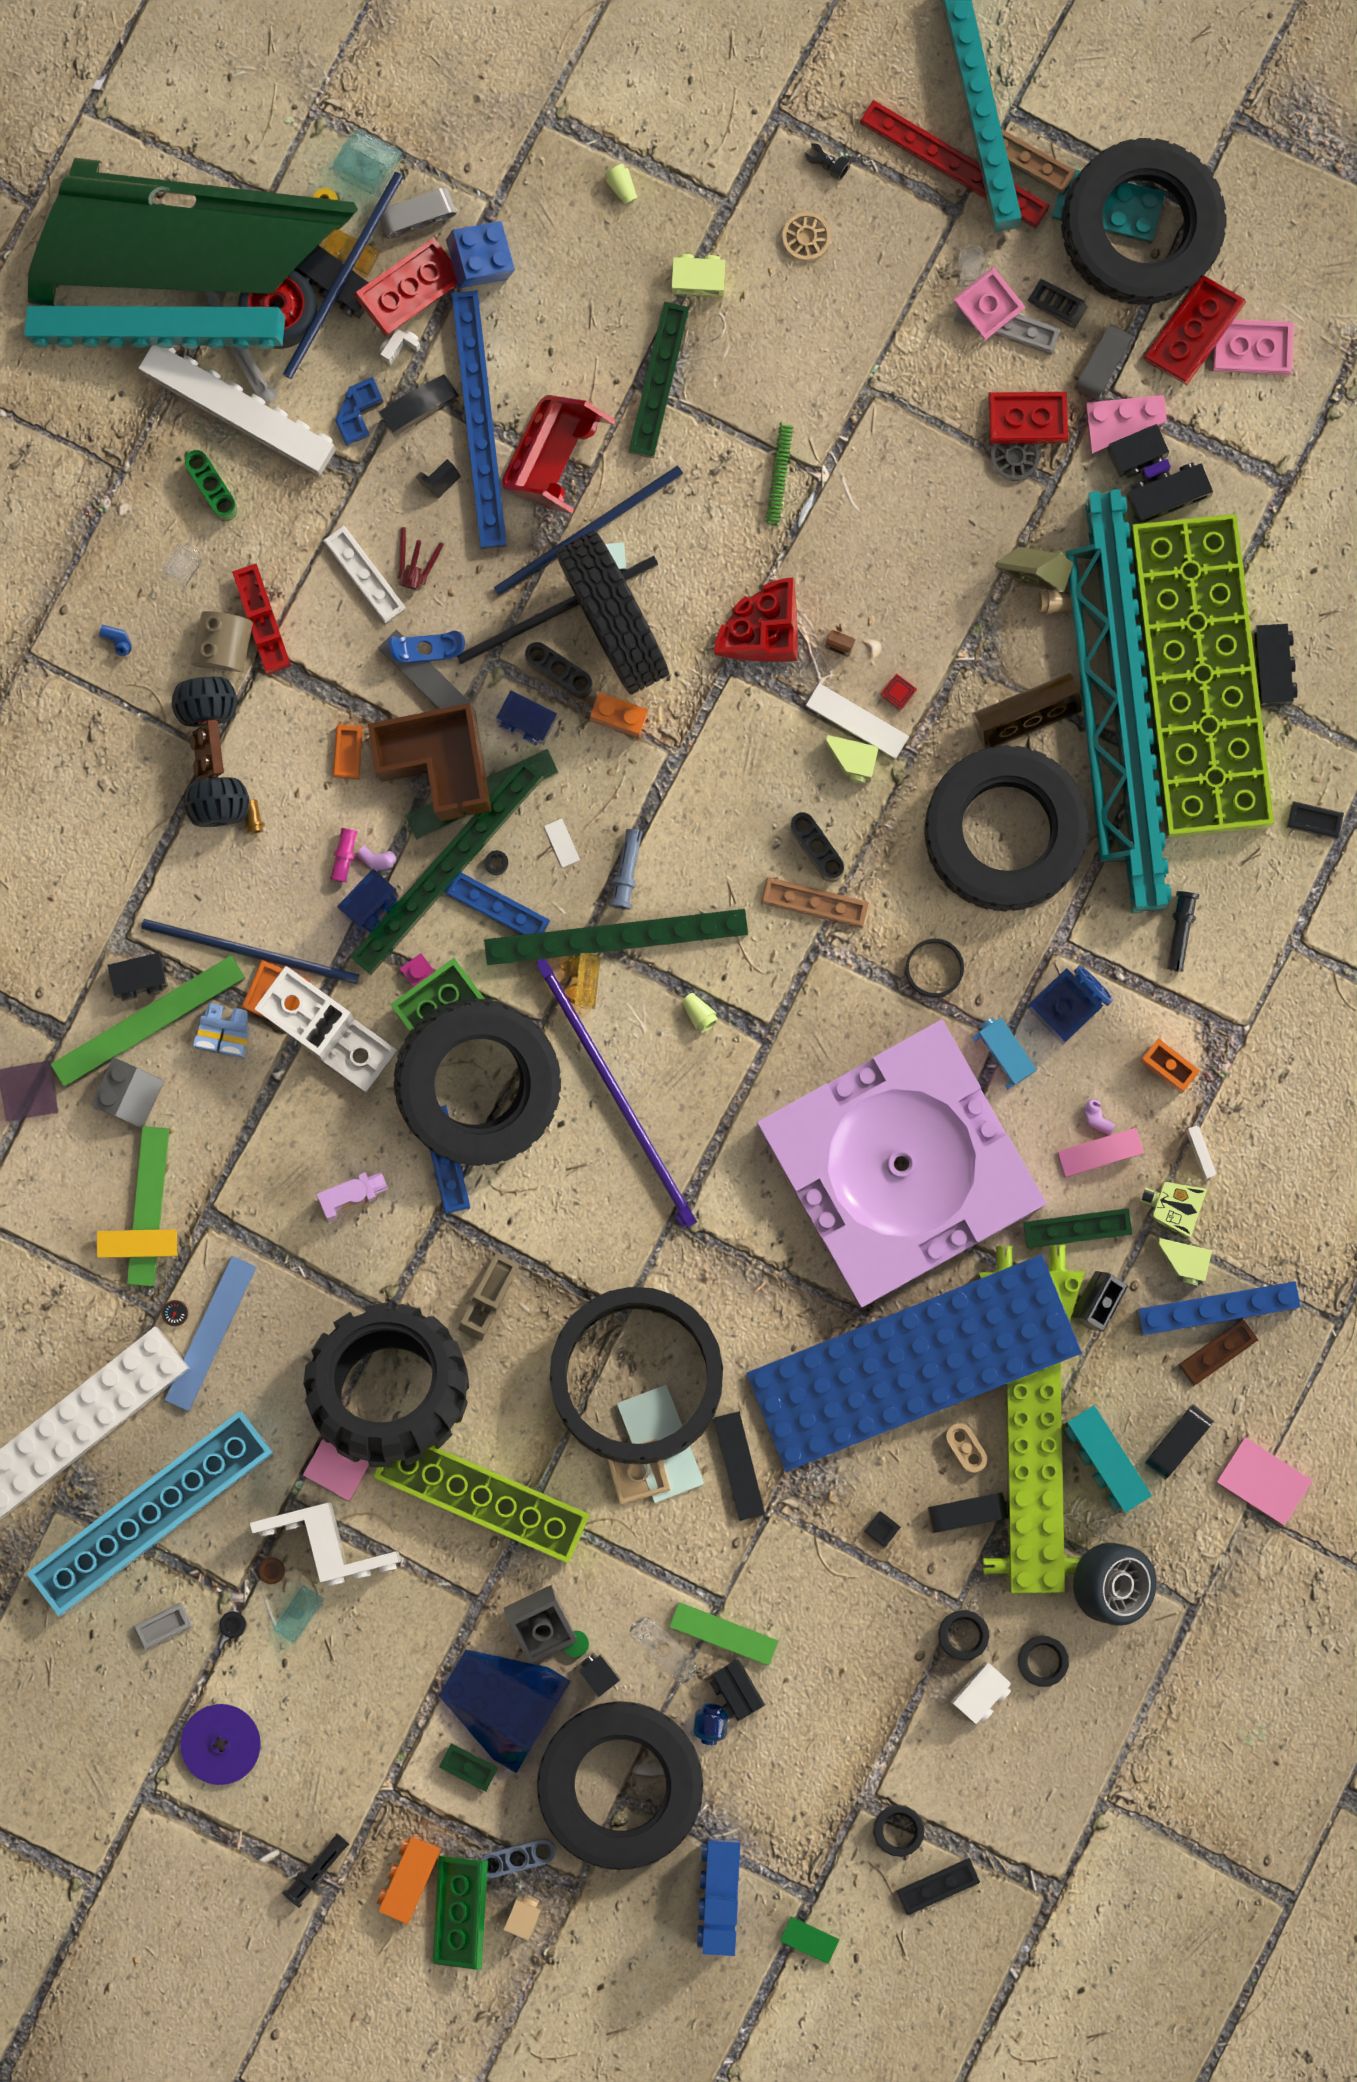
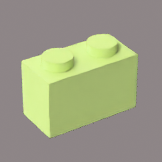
[672,254,725,297]

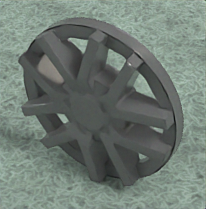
[991,444,1040,481]

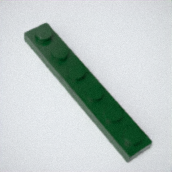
[629,301,690,459]

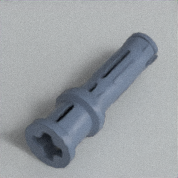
[608,829,643,910]

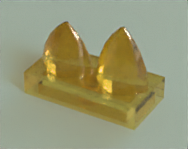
[560,953,601,1009]

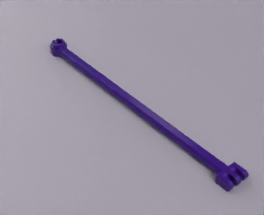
[537,959,697,1228]

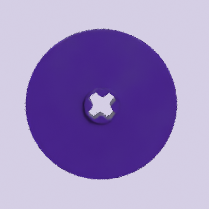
[180,1704,261,1785]

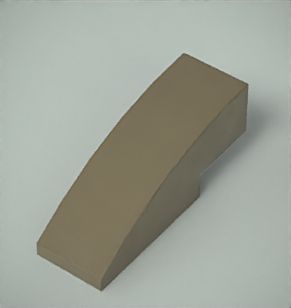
[458,1253,520,1341]

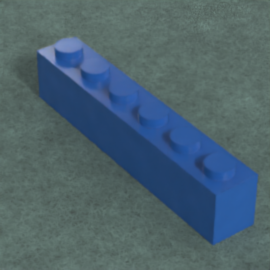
[1136,1281,1301,1336]

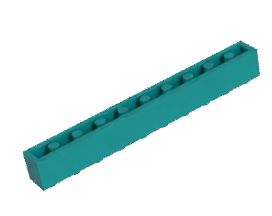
[941,0,1022,233]
[24,306,285,349]

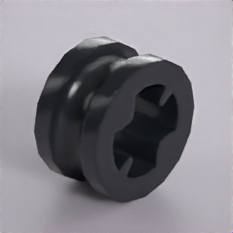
[485,850,509,875]

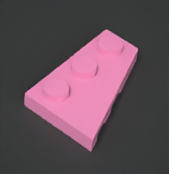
[1086,395,1167,456]

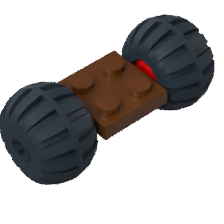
[172,676,250,827]

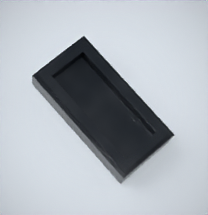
[1286,801,1344,839]

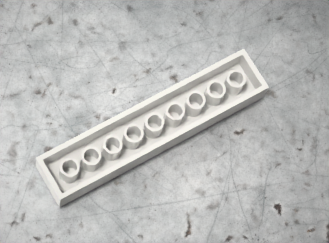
[0,1327,190,1521]

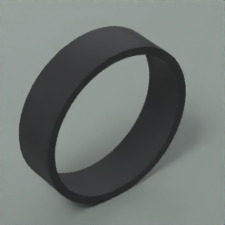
[905,938,964,998]

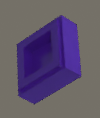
[1141,459,1171,483]

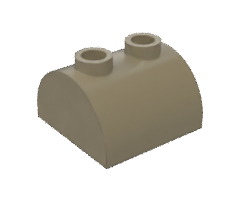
[192,611,253,673]

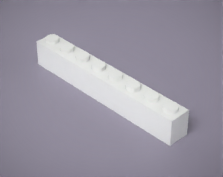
[138,345,336,477]

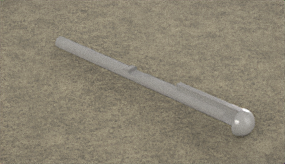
[204,291,277,403]

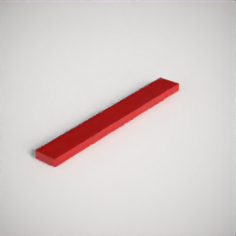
[860,100,1050,229]

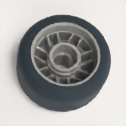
[1073,1543,1157,1626]

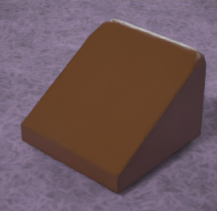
[825,630,855,657]

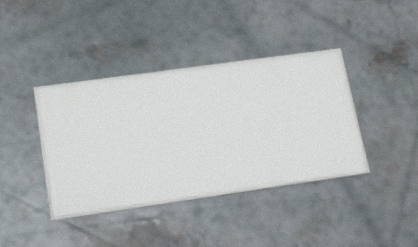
[544,818,580,868]

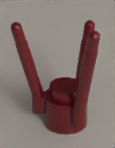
[397,527,444,590]

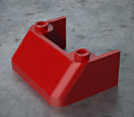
[502,395,616,513]

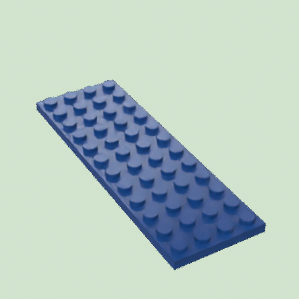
[747,1254,1082,1472]

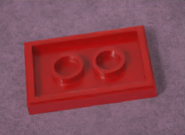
[988,392,1069,444]

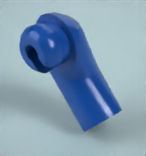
[99,624,132,656]

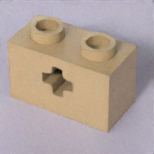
[504,1894,542,1940]

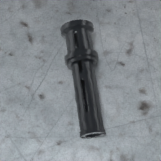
[1167,891,1200,972]
[282,1833,350,1908]

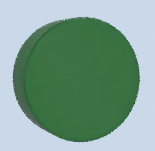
[563,1630,589,1657]

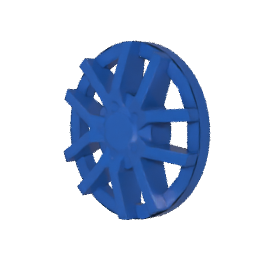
[1074,965,1113,1006]

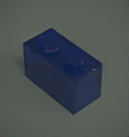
[496,690,558,746]

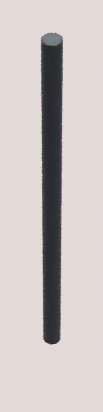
[457,555,658,664]

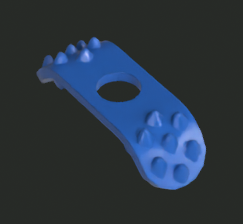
[388,630,465,663]

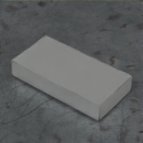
[133,1602,193,1650]

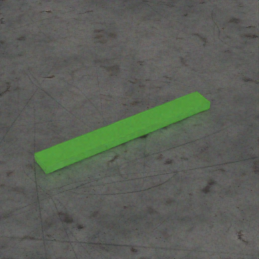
[51,955,246,1087]

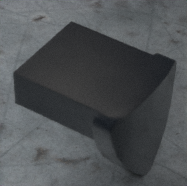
[415,459,461,499]

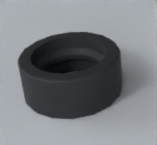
[938,1610,990,1661]
[1018,1636,1069,1687]
[873,1805,925,1857]

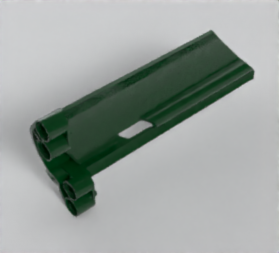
[27,158,358,306]

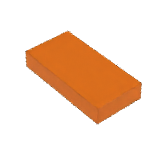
[333,725,363,779]

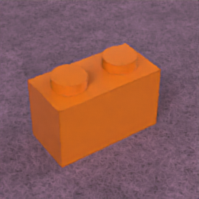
[590,692,649,739]
[1139,1038,1200,1094]

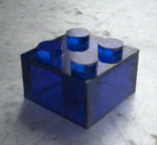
[337,868,399,934]
[1027,968,1103,1045]

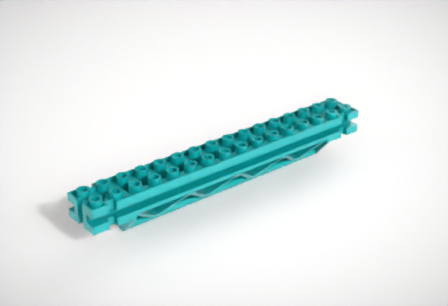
[1065,489,1172,914]

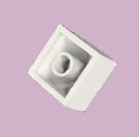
[951,1662,1011,1724]

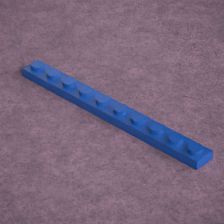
[452,290,507,549]

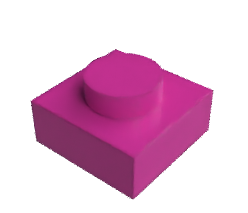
[400,953,435,987]

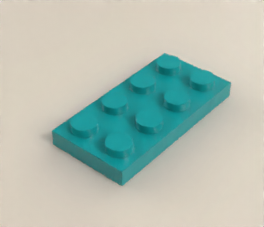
[1052,169,1165,243]

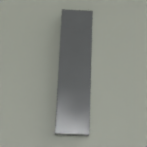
[378,629,470,709]

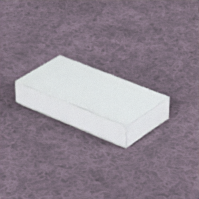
[1186,1126,1216,1180]

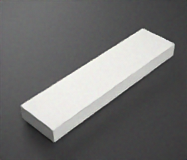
[323,526,406,624]
[806,683,909,760]

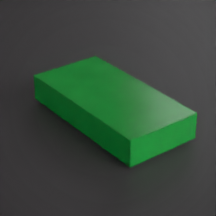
[780,1916,840,1964]

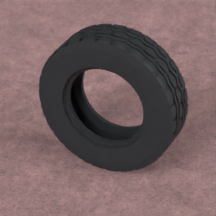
[1061,138,1227,305]
[556,530,670,695]
[924,745,1089,912]
[393,998,561,1166]
[537,1701,703,1870]

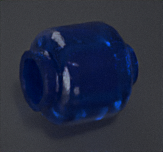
[693,1704,729,1745]

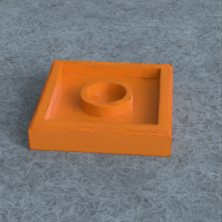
[241,960,311,1021]

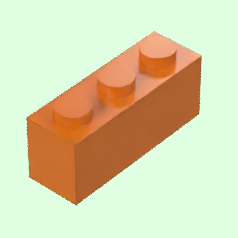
[377,1835,442,1924]

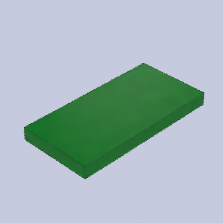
[433,1855,488,1970]

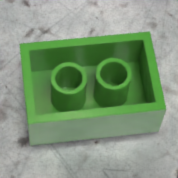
[390,958,485,1032]

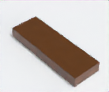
[1178,1319,1258,1386]

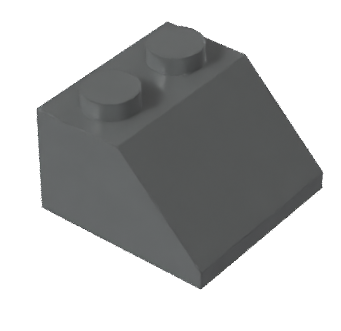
[91,1057,164,1129]
[504,1585,578,1664]

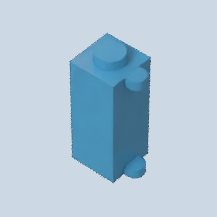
[972,1017,1037,1090]

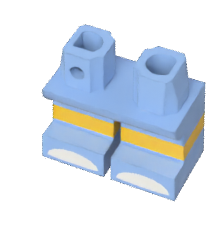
[193,1003,250,1059]

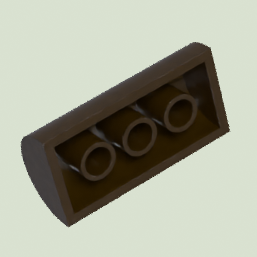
[972,673,1082,749]

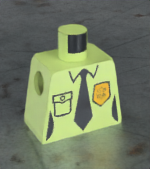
[1140,1182,1207,1238]

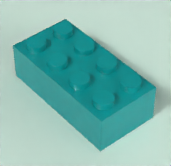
[1063,1405,1152,1514]

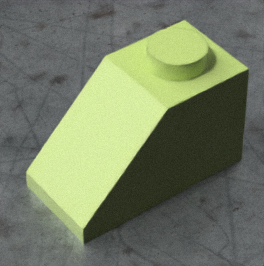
[826,735,879,784]
[1157,1238,1212,1286]

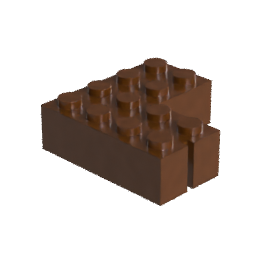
[368,703,492,821]

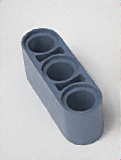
[481,1838,556,1878]

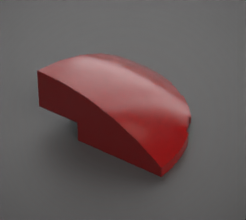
[714,577,798,662]

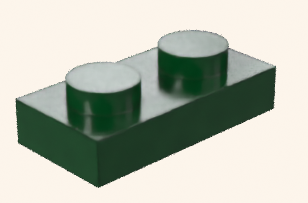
[439,1743,498,1792]

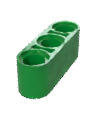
[185,450,238,521]

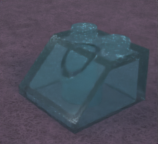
[332,129,404,198]

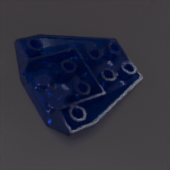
[438,1649,571,1774]

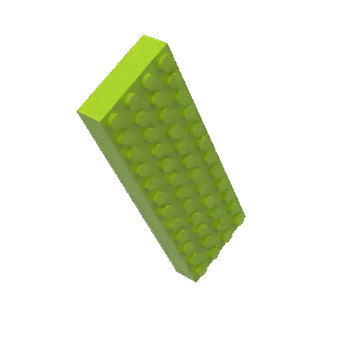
[1130,514,1274,839]

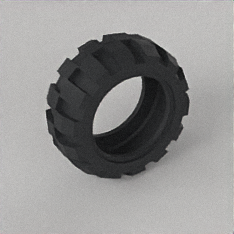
[303,1303,469,1468]

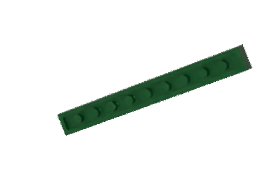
[350,759,544,975]
[484,909,748,966]

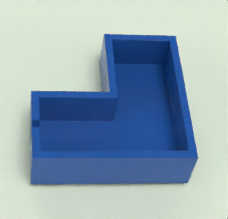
[697,1838,741,1956]

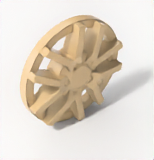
[782,212,831,261]

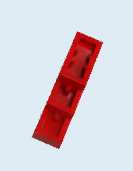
[232,563,291,675]

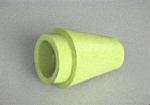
[605,164,637,205]
[681,993,718,1033]

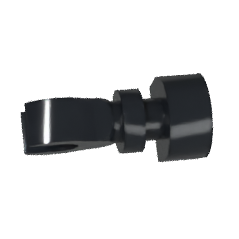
[805,143,851,181]

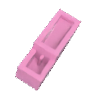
[1058,1128,1144,1177]

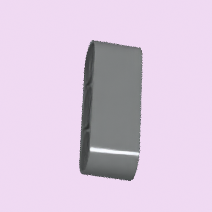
[380,188,457,239]

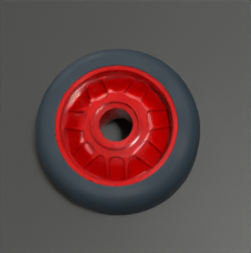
[238,271,318,349]

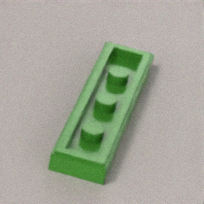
[670,1602,778,1666]

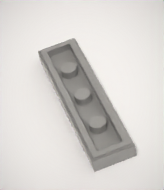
[954,308,1061,355]

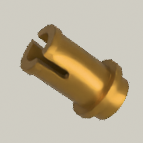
[244,799,265,834]

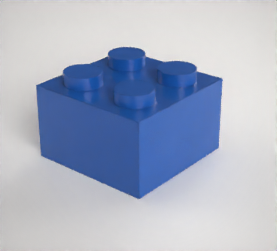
[446,221,515,289]

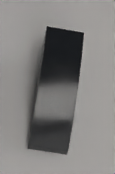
[379,374,459,437]

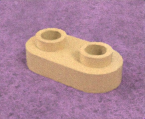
[946,1423,987,1473]

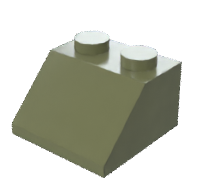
[995,545,1074,592]

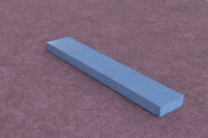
[165,1256,257,1411]

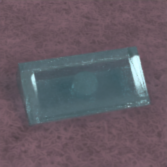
[274,1584,325,1644]

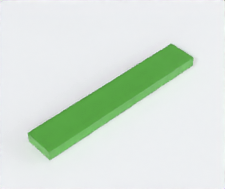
[127,1126,170,1287]

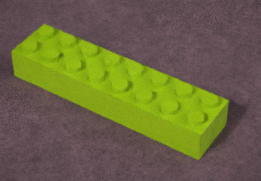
[373,1446,590,1564]

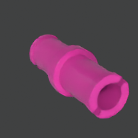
[330,828,358,883]

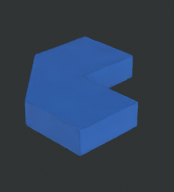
[335,377,384,446]

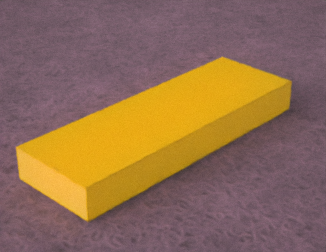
[97,1229,178,1258]

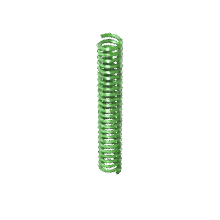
[765,422,794,526]

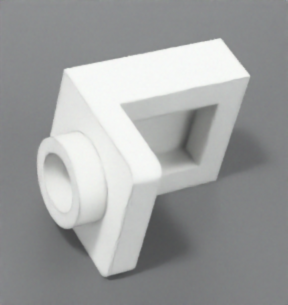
[380,328,420,366]

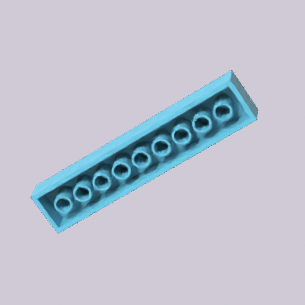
[26,1410,274,1616]

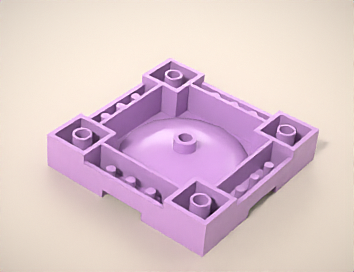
[757,1019,1047,1309]

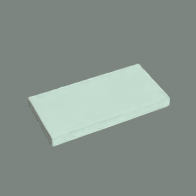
[617,1385,704,1503]

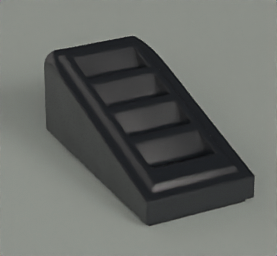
[1028,279,1087,329]

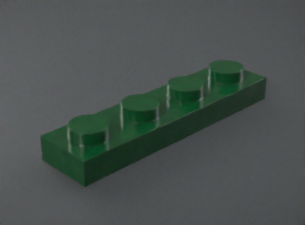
[1023,1208,1132,1249]

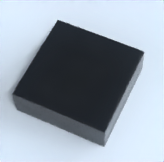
[864,1511,901,1548]

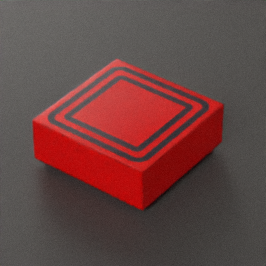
[880,673,917,711]

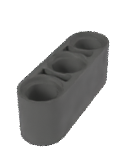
[1074,324,1133,401]

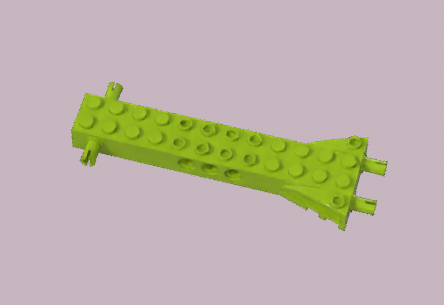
[977,1245,1085,1593]

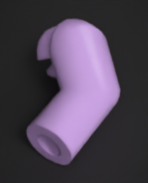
[356,845,396,871]
[1084,1099,1115,1135]

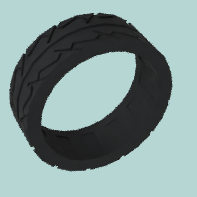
[550,1287,723,1464]

